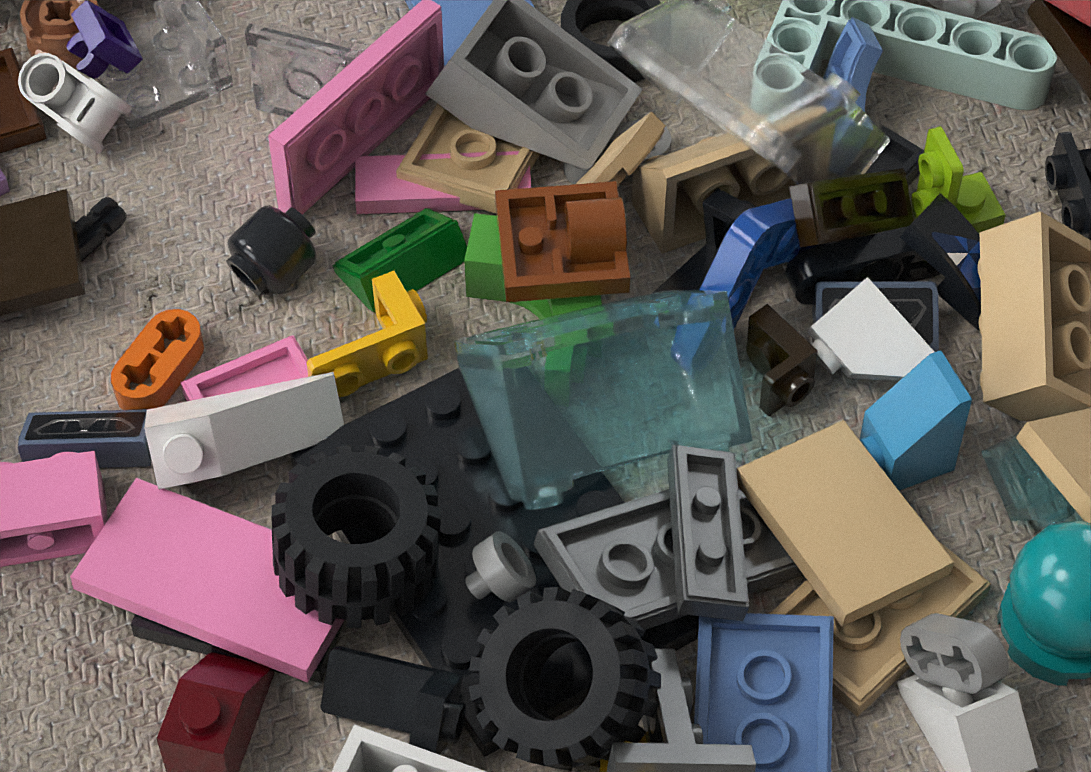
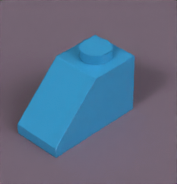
[859,350,972,491]

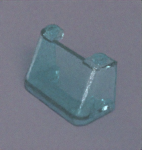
[454,290,753,509]

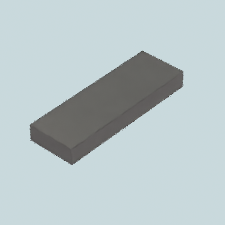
[667,445,749,621]

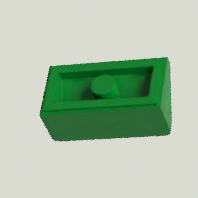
[332,208,467,313]

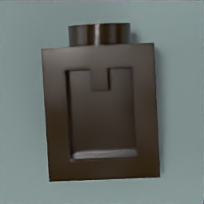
[746,304,818,416]

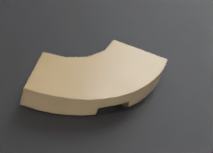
[576,111,666,187]

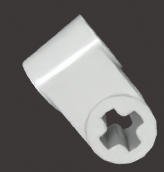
[18,53,133,154]

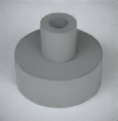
[465,531,536,602]

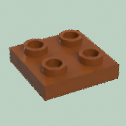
[495,181,630,303]

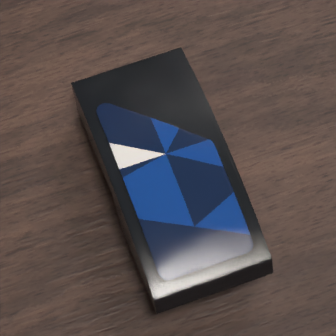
[900,193,981,331]

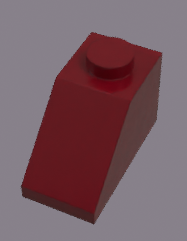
[156,652,275,772]

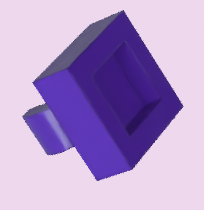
[66,0,143,79]

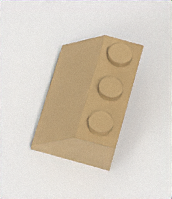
[632,110,830,254]
[977,211,1091,421]

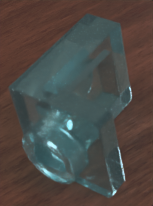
[981,433,1075,527]

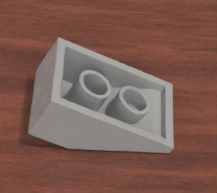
[425,0,643,171]

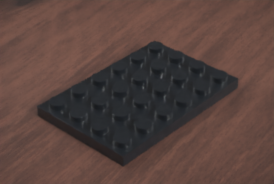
[290,344,699,757]

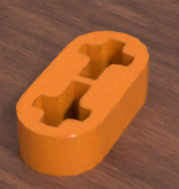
[111,309,204,410]

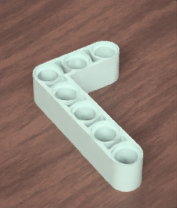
[749,0,1057,123]

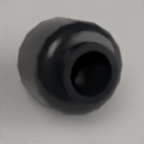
[226,205,316,295]

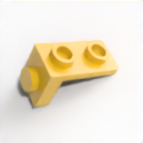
[306,271,428,397]

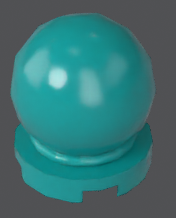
[997,520,1091,686]

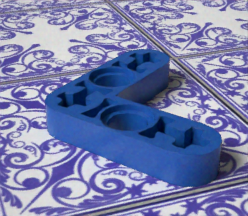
[670,198,817,377]

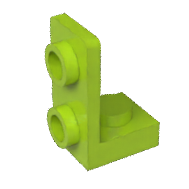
[911,126,1006,235]

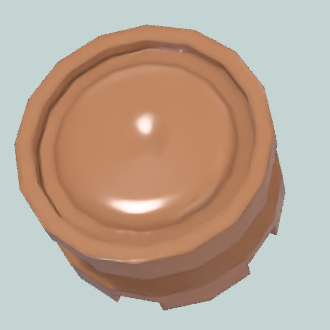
[20,0,98,69]

